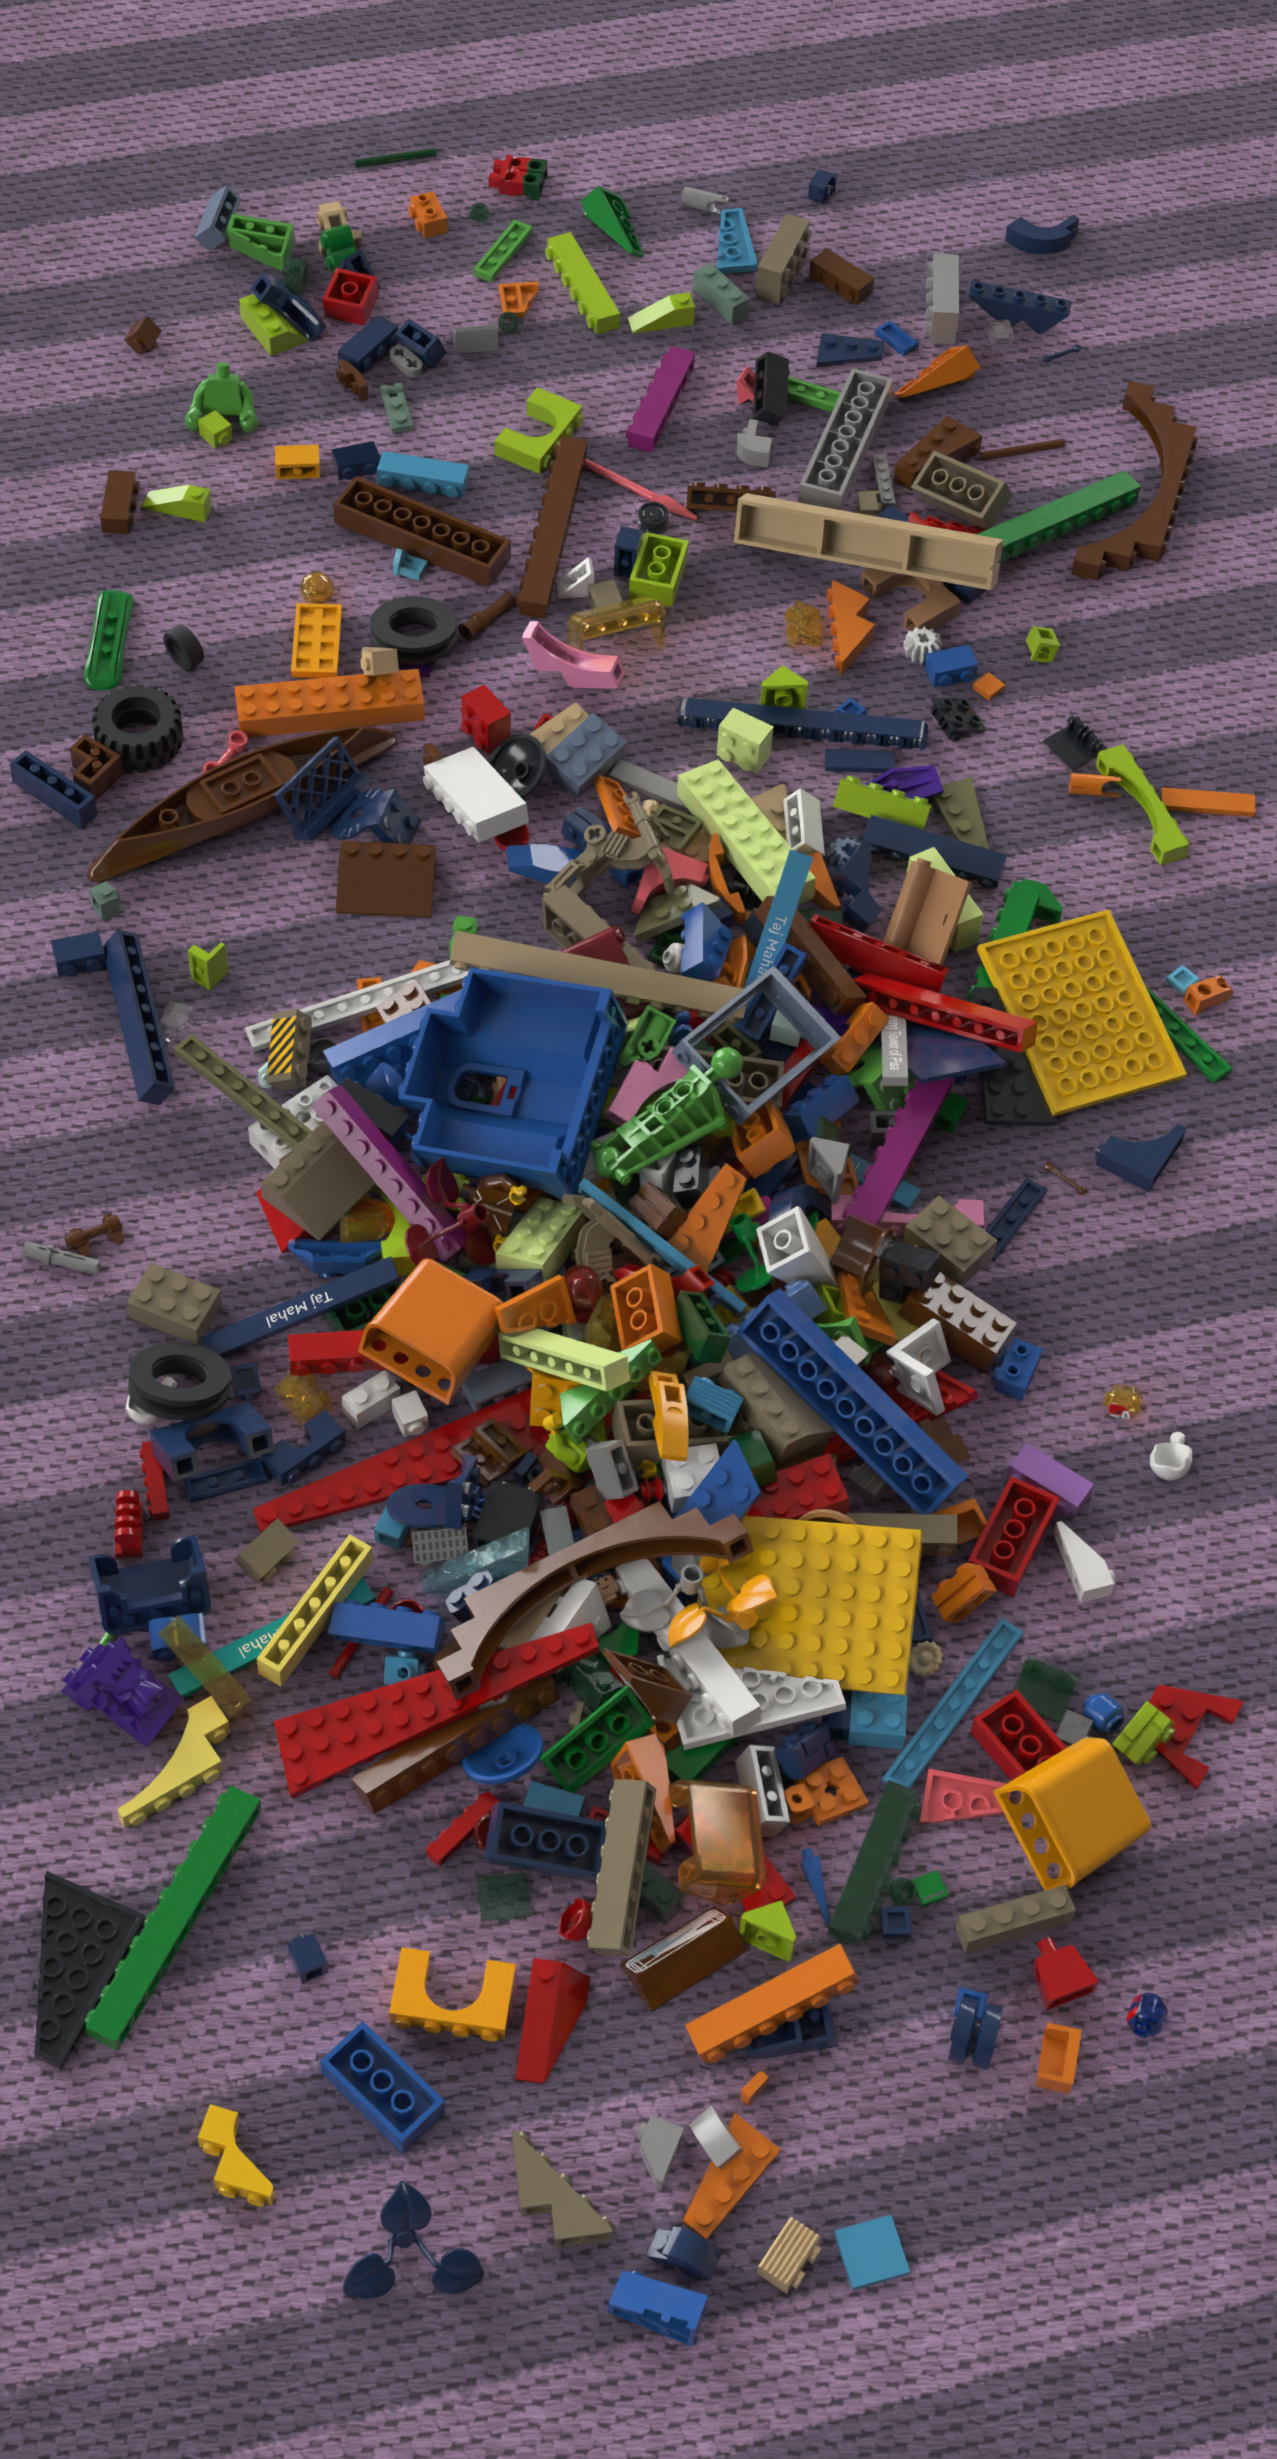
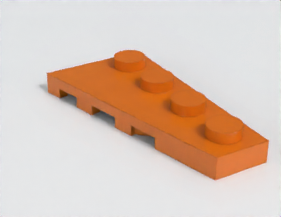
[668,1163,748,1274]
[837,1269,898,1346]
[683,2113,781,2240]

